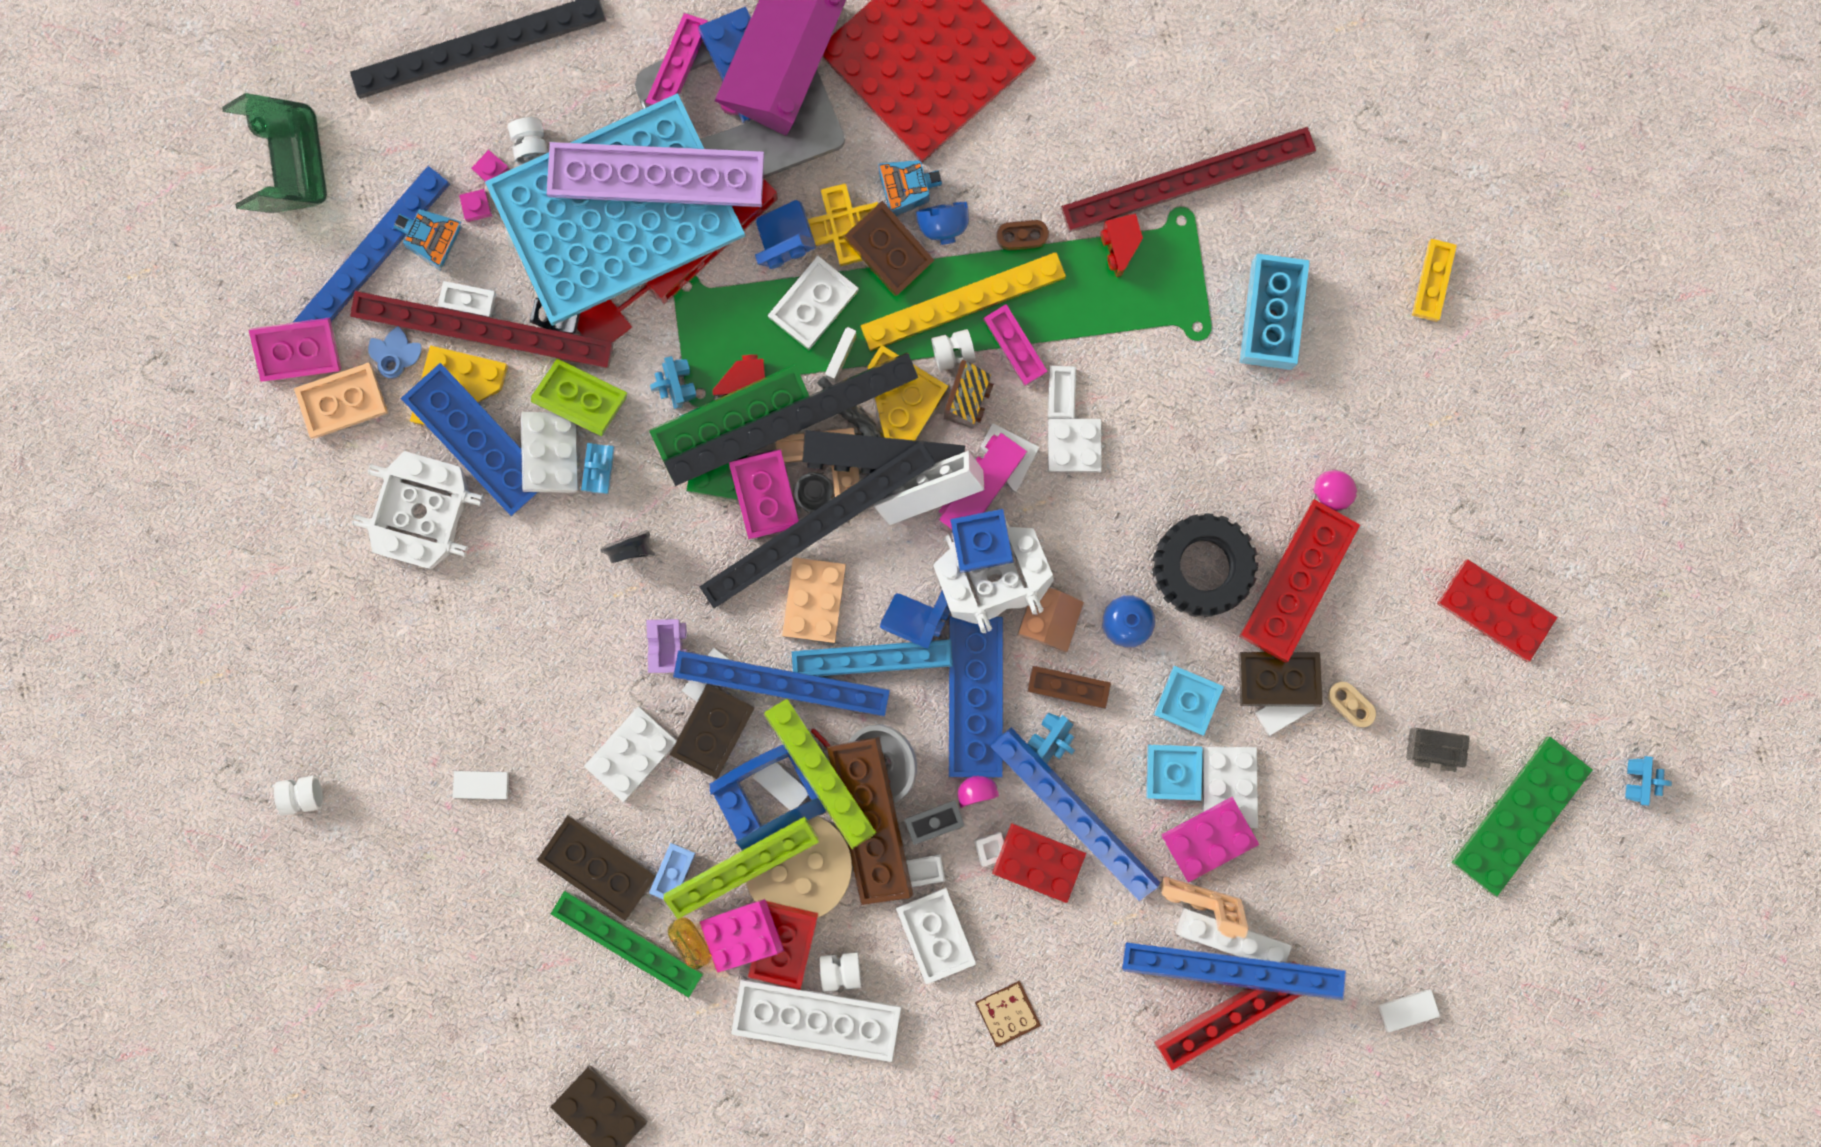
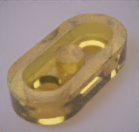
[668,917,711,969]

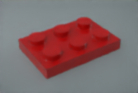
[992,823,1086,903]
[748,901,818,990]

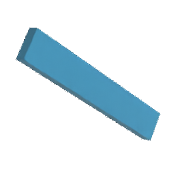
[791,639,953,676]

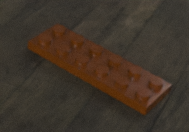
[827,737,914,905]

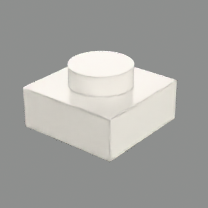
[974,832,1004,867]

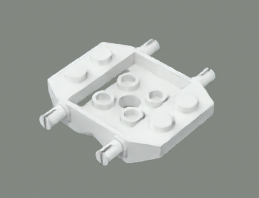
[352,451,484,569]
[933,516,1054,633]

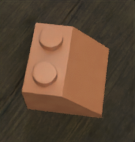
[1017,588,1084,652]

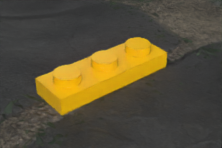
[1412,239,1457,322]

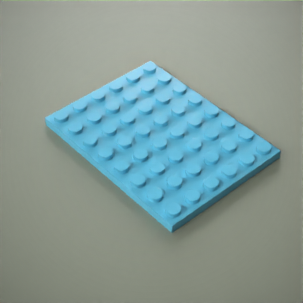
[485,93,746,326]

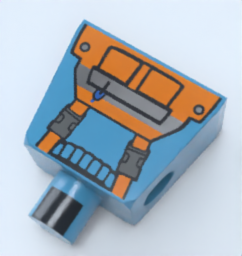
[878,160,942,217]
[393,210,462,271]

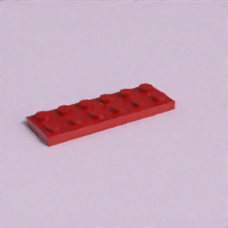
[1239,499,1360,663]

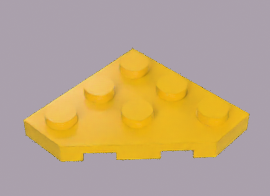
[410,345,508,426]
[867,345,949,441]

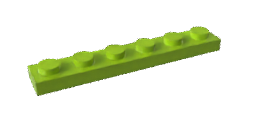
[764,699,876,849]
[663,817,819,919]

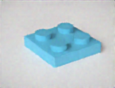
[1153,666,1224,736]
[1146,745,1202,800]

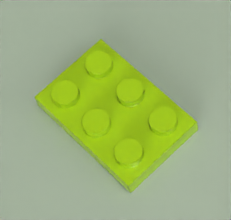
[531,359,627,436]

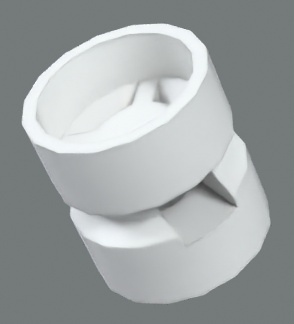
[508,117,548,164]
[931,329,976,371]
[274,775,323,816]
[820,952,861,992]

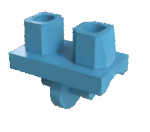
[650,356,696,409]
[581,443,615,494]
[1027,713,1075,764]
[1625,756,1672,806]

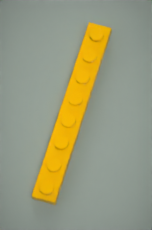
[861,252,1066,352]

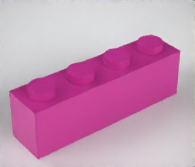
[939,433,1028,529]

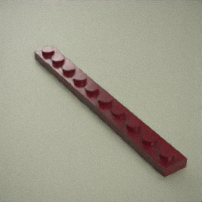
[1061,126,1317,233]
[350,291,614,369]

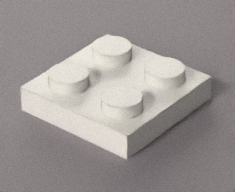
[1048,419,1101,473]

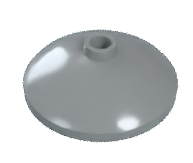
[848,724,917,803]

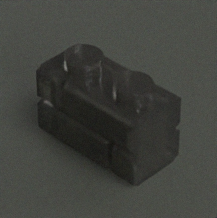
[1406,728,1470,772]

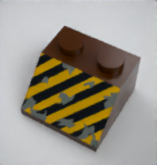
[944,360,994,428]

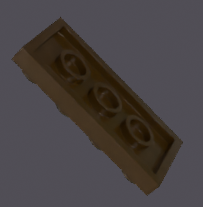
[537,815,656,921]

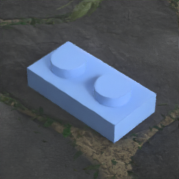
[649,843,696,900]

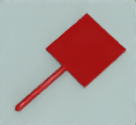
[577,286,650,342]

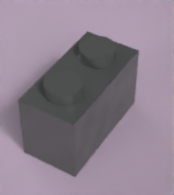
[904,800,965,845]

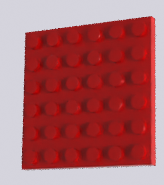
[822,0,1036,163]

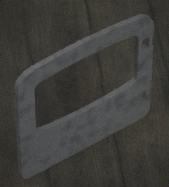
[635,42,845,179]

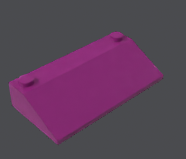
[714,0,846,136]

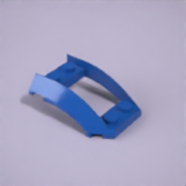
[709,745,826,851]

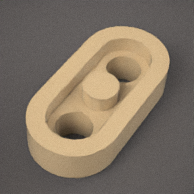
[1327,682,1376,727]

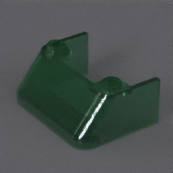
[222,93,327,213]

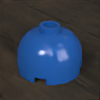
[916,201,969,245]
[1102,595,1155,648]

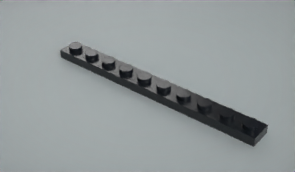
[350,0,606,99]
[664,352,919,486]
[699,440,936,608]

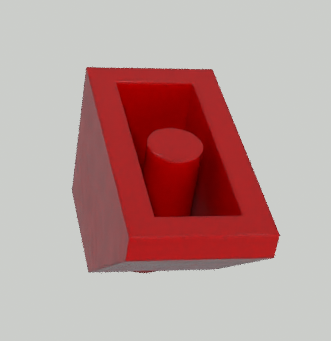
[713,354,765,396]

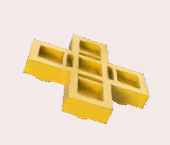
[807,183,878,267]

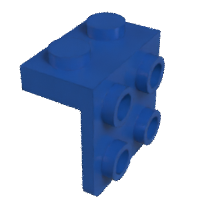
[755,200,816,269]
[880,590,950,649]

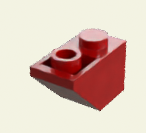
[1100,213,1143,277]

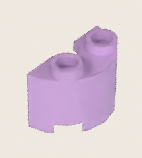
[646,619,687,673]

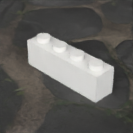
[874,451,984,525]
[1175,908,1292,963]

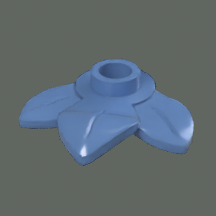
[368,327,422,379]

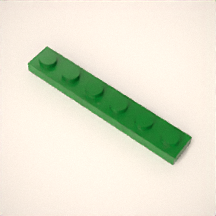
[550,890,704,998]

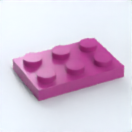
[248,318,341,382]
[729,449,799,539]
[1161,796,1259,883]
[699,899,784,973]

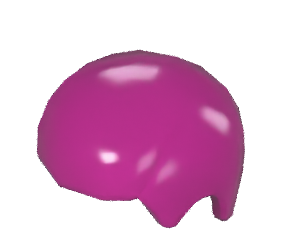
[1314,469,1357,511]
[958,776,999,808]

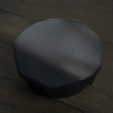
[600,530,655,563]

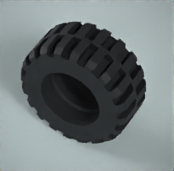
[1152,513,1259,617]

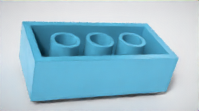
[1239,253,1310,370]

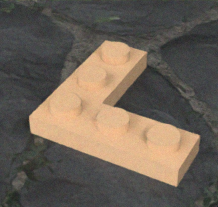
[776,428,860,497]
[1161,876,1248,938]

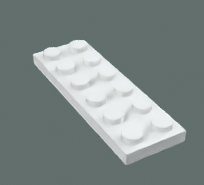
[731,979,901,1062]

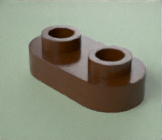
[996,220,1049,250]

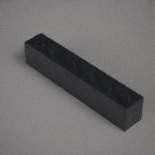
[802,430,966,474]

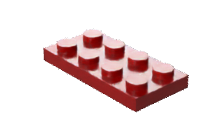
[1437,559,1558,662]

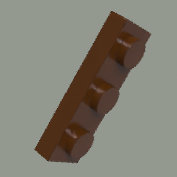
[1027,666,1111,709]

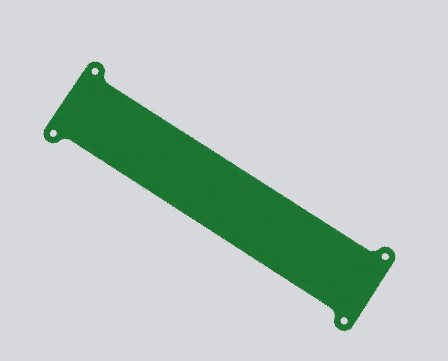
[674,207,1212,407]

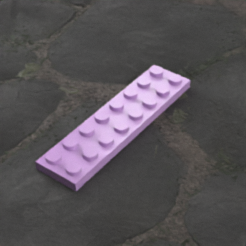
[547,142,764,207]

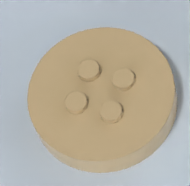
[746,815,852,917]

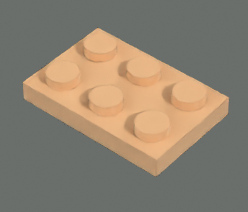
[294,363,388,439]
[782,557,846,643]

